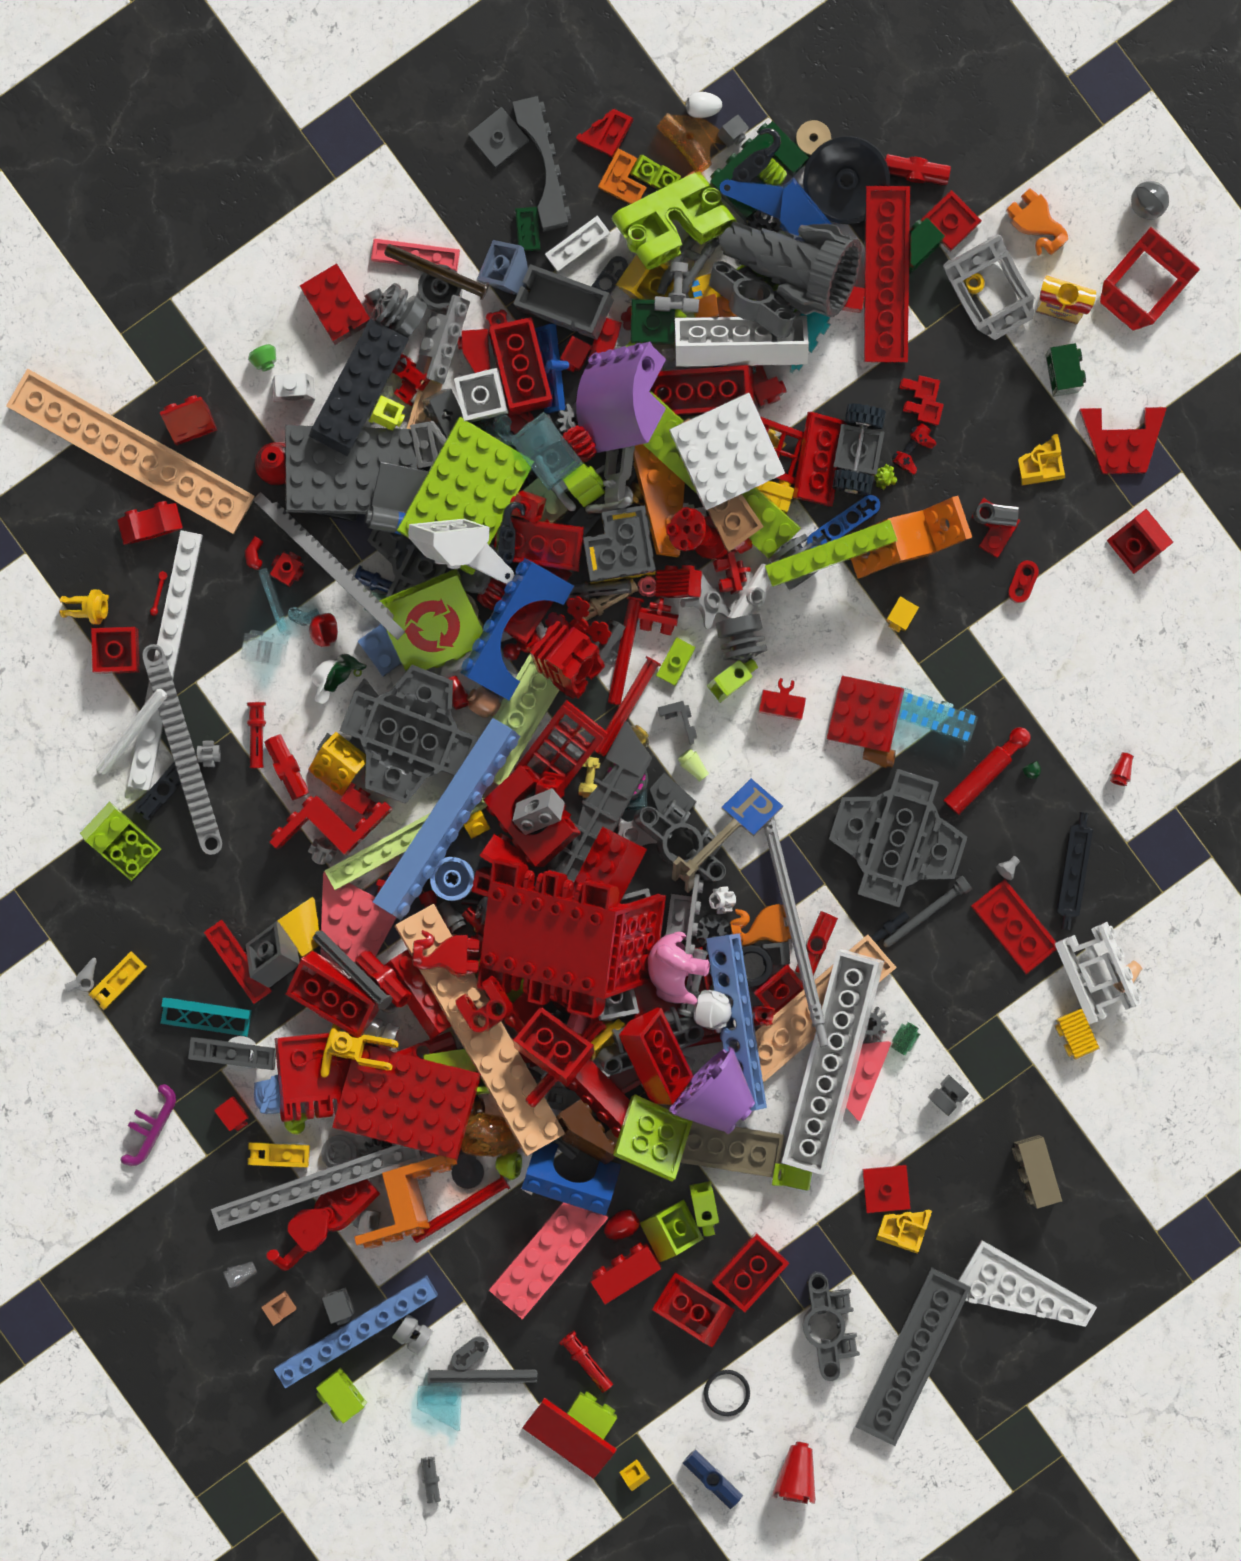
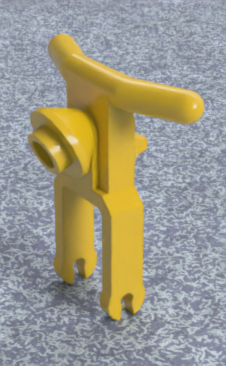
[320,1023,399,1077]

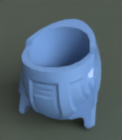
[254,1075,293,1114]

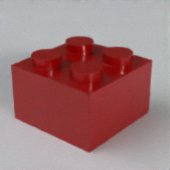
[91,627,140,674]

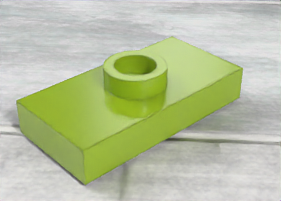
[656,637,696,686]

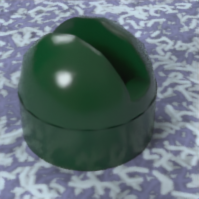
[1022,761,1041,779]

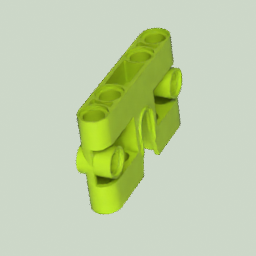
[612,171,737,270]

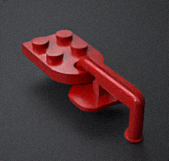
[266,1179,381,1271]

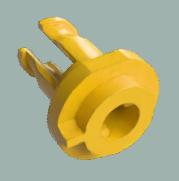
[59,589,109,624]

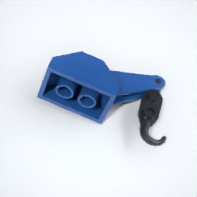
[720,128,832,236]

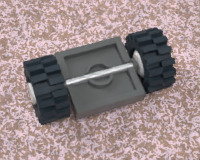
[832,403,886,496]

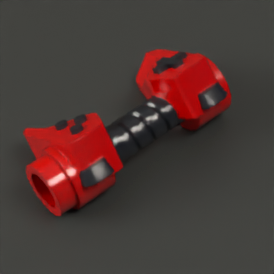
[892,423,936,474]

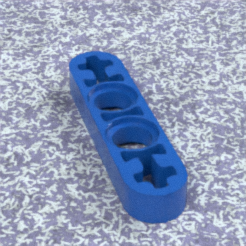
[807,495,880,548]

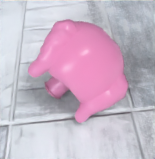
[648,932,710,1005]

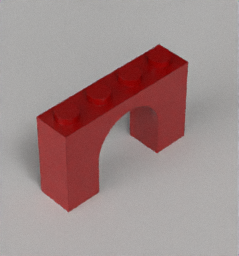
[483,765,581,867]

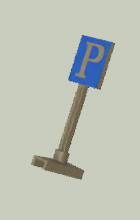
[672,778,783,892]

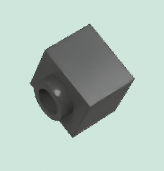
[717,115,749,148]

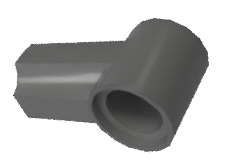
[973,502,1019,527]

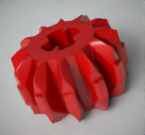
[562,425,597,464]
[477,578,508,610]

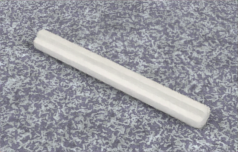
[96,689,167,775]

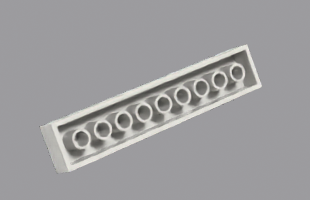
[782,949,884,1175]

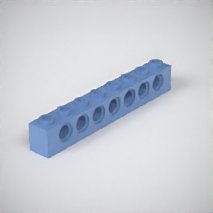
[706,933,767,1111]
[274,1275,438,1388]

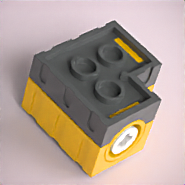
[583,505,656,584]

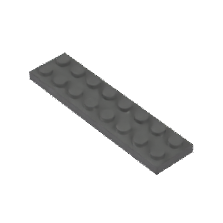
[855,1267,971,1446]

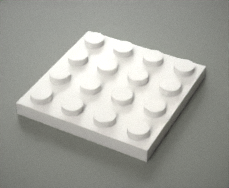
[669,393,785,510]

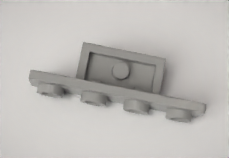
[419,295,470,384]
[666,874,704,955]

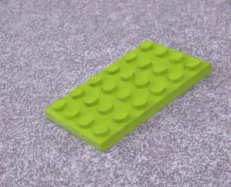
[396,417,534,575]

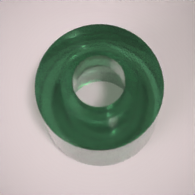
[891,1022,921,1056]

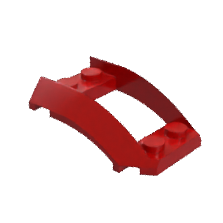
[1100,227,1200,331]

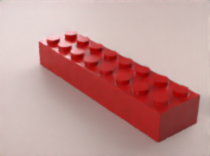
[551,826,647,1007]

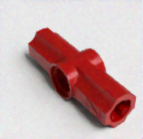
[886,154,951,185]
[264,734,309,801]
[795,911,838,975]
[355,950,412,1008]
[397,1031,457,1059]

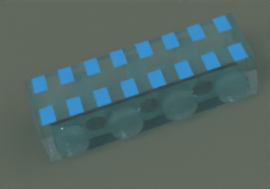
[898,687,978,743]

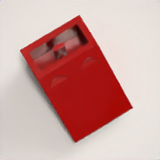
[160,395,217,446]

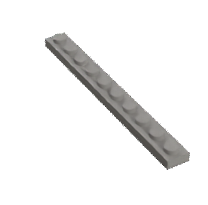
[211,1145,424,1230]

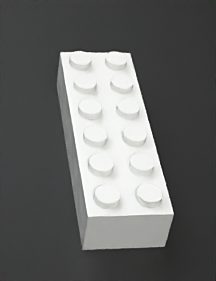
[675,316,809,367]

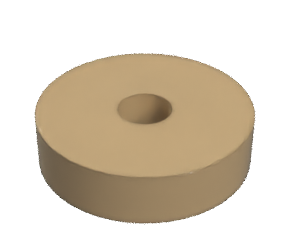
[796,120,831,156]

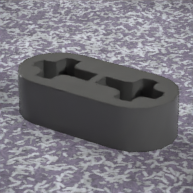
[451,1336,489,1370]

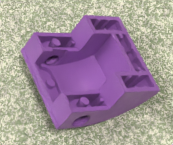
[576,342,666,453]

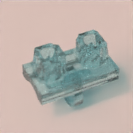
[479,414,519,446]

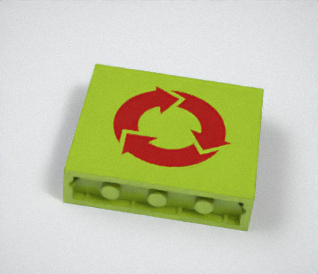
[379,569,483,671]

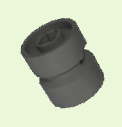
[928,1074,969,1116]

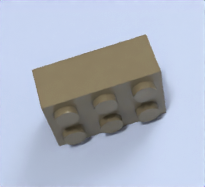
[1012,1135,1062,1209]

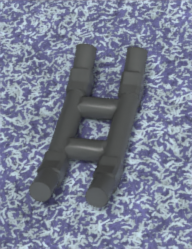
[656,235,720,295]

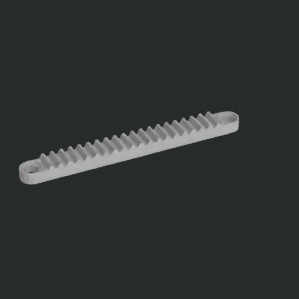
[253,492,405,640]
[142,644,222,855]

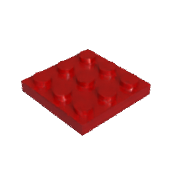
[827,676,905,753]

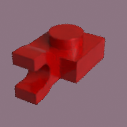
[899,375,940,402]
[903,399,944,426]

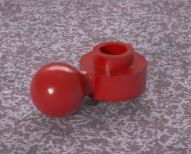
[503,632,540,660]

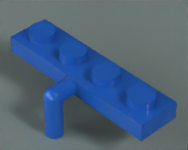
[535,324,569,414]

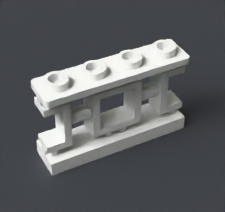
[1055,922,1142,1025]

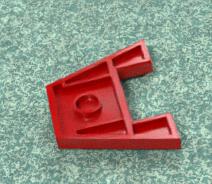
[1079,407,1167,474]

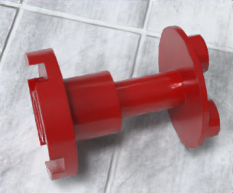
[666,507,728,559]

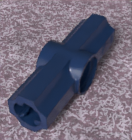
[682,1449,743,1509]

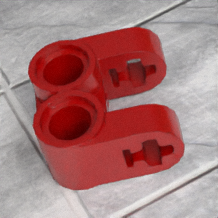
[455,976,513,1032]

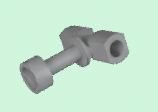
[654,262,699,313]

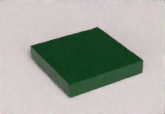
[631,299,675,345]

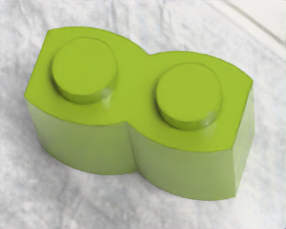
[562,464,605,507]

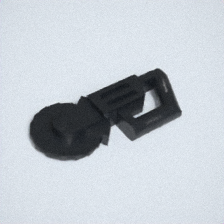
[451,1129,484,1189]

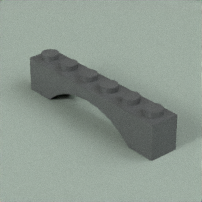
[513,96,571,232]

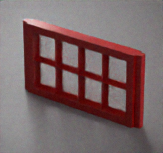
[514,700,608,790]

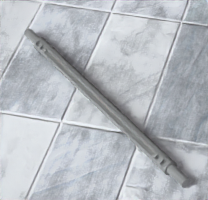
[763,817,829,1047]

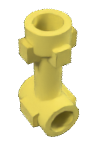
[579,757,600,798]

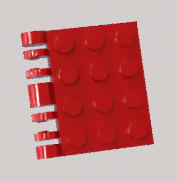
[274,1031,357,1122]

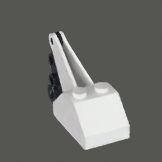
[408,502,525,584]

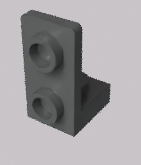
[658,701,697,745]

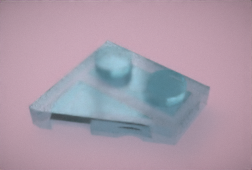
[417,1385,462,1431]

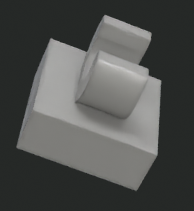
[353,1210,381,1233]

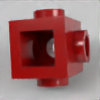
[270,552,304,587]

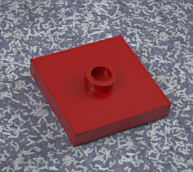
[921,190,982,252]
[862,1165,911,1213]

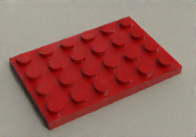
[332,1045,481,1160]

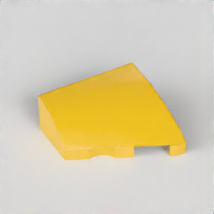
[1018,434,1065,485]
[278,897,319,957]
[876,1210,932,1254]

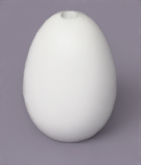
[686,92,722,118]

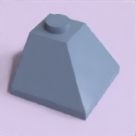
[477,240,528,295]

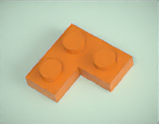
[598,148,647,204]

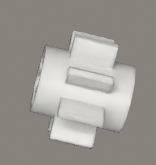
[709,886,736,914]

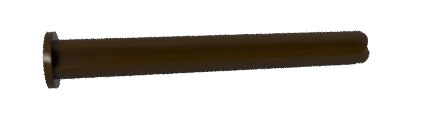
[384,244,489,300]

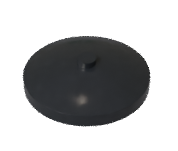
[803,136,890,224]

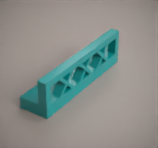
[161,997,252,1036]

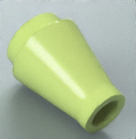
[678,748,709,781]

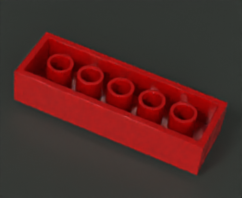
[650,365,754,416]

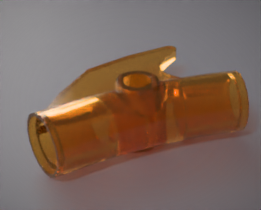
[656,113,725,172]

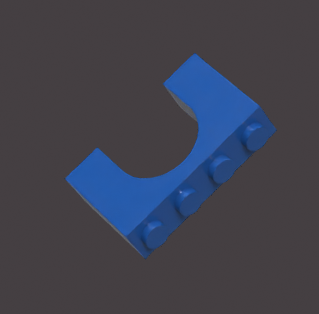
[521,1143,621,1216]

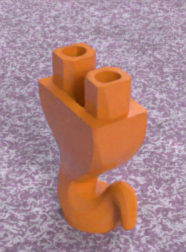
[1006,188,1068,256]
[730,904,791,947]

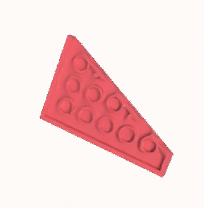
[318,871,396,1023]

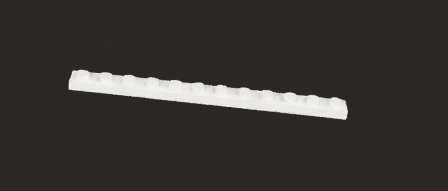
[128,530,203,791]

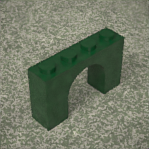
[710,121,809,221]

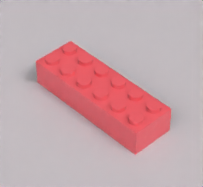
[489,1202,608,1319]

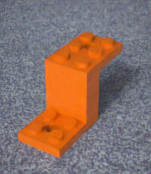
[851,496,972,579]
[354,1156,457,1249]

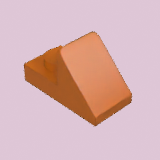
[696,293,738,318]

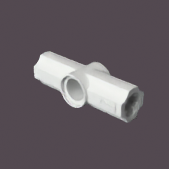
[727,564,772,619]

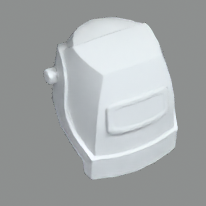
[694,990,732,1033]

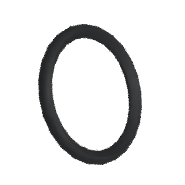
[704,1370,750,1416]

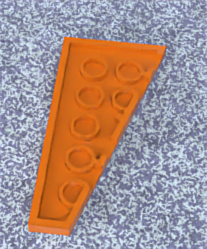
[633,444,685,557]

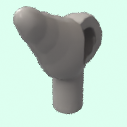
[64,958,97,992]

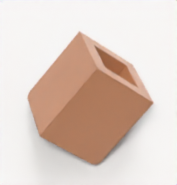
[261,1291,297,1326]

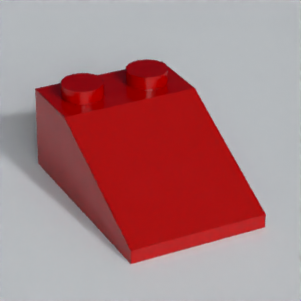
[652,1272,735,1347]

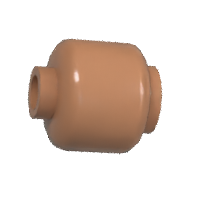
[467,686,501,718]

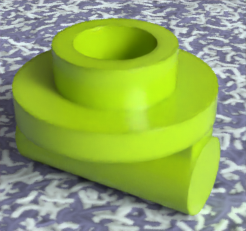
[284,1112,308,1134]

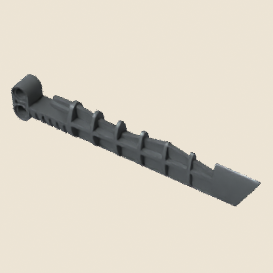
[546,722,652,883]

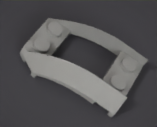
[943,235,1035,340]

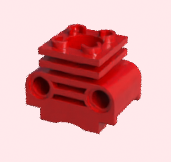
[530,620,605,699]

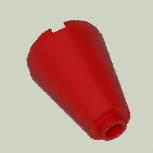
[255,442,285,485]
[772,1442,816,1504]

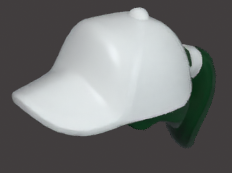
[312,654,367,704]

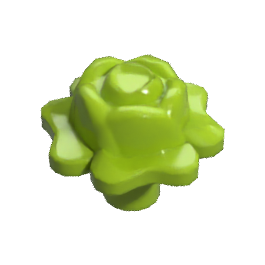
[874,464,897,490]

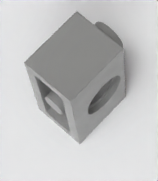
[512,788,565,835]

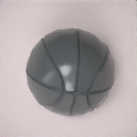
[1131,181,1169,220]

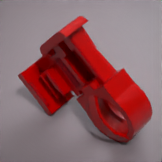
[392,354,430,406]

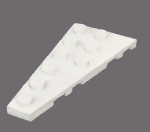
[958,1240,1097,1327]

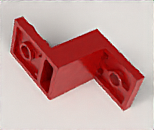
[270,795,393,855]

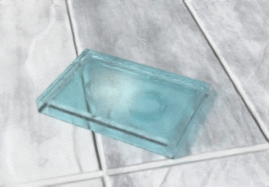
[510,412,583,490]
[259,568,292,636]

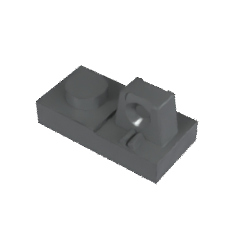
[595,619,625,665]

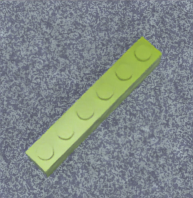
[765,520,898,587]

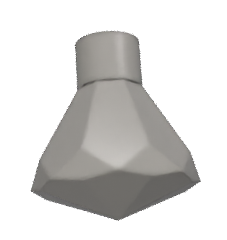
[996,856,1020,881]

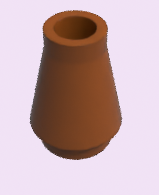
[863,748,896,769]

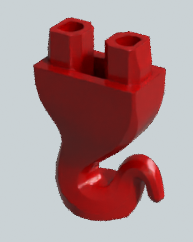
[412,930,479,977]

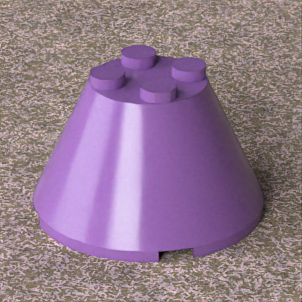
[669,1046,755,1134]

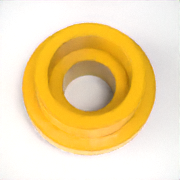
[963,273,985,294]

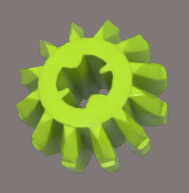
[757,158,787,186]

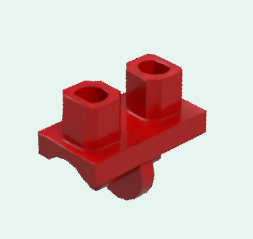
[713,552,751,595]
[638,598,679,635]

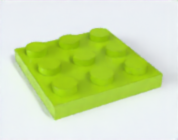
[613,1094,693,1181]

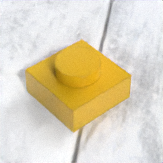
[463,810,491,839]
[619,1459,650,1491]

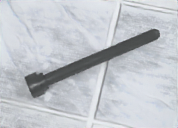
[883,875,973,947]

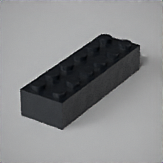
[309,318,409,457]

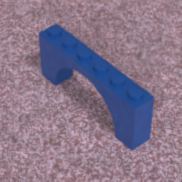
[460,558,574,701]

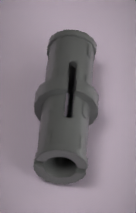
[421,1457,441,1503]

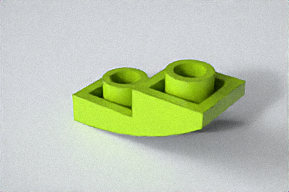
[630,155,681,190]

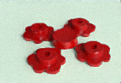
[545,596,612,644]

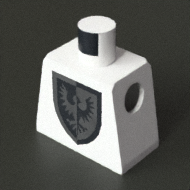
[272,373,315,402]

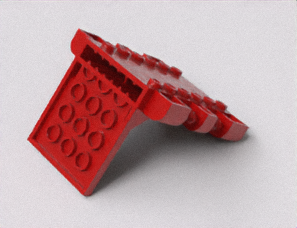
[477,858,666,1019]

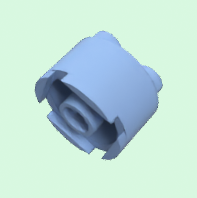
[430,857,475,901]

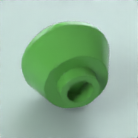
[248,344,277,372]

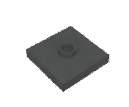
[468,107,529,168]

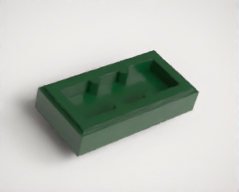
[515,207,541,252]

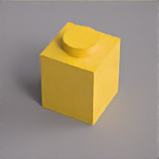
[886,596,919,632]

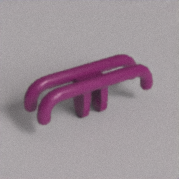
[120,1084,176,1166]

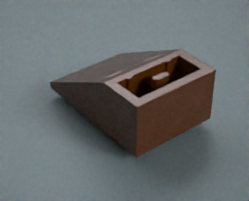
[556,1099,616,1165]

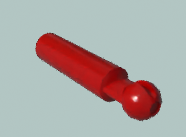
[943,727,1031,815]

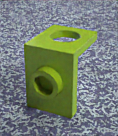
[772,1163,812,1191]

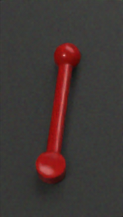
[150,571,168,616]

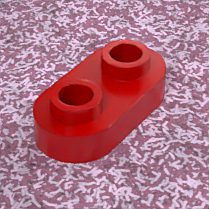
[1008,560,1039,603]

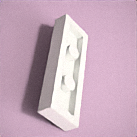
[545,216,610,273]

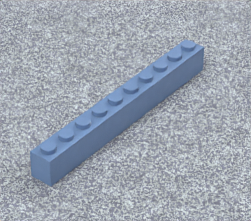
[373,718,521,920]

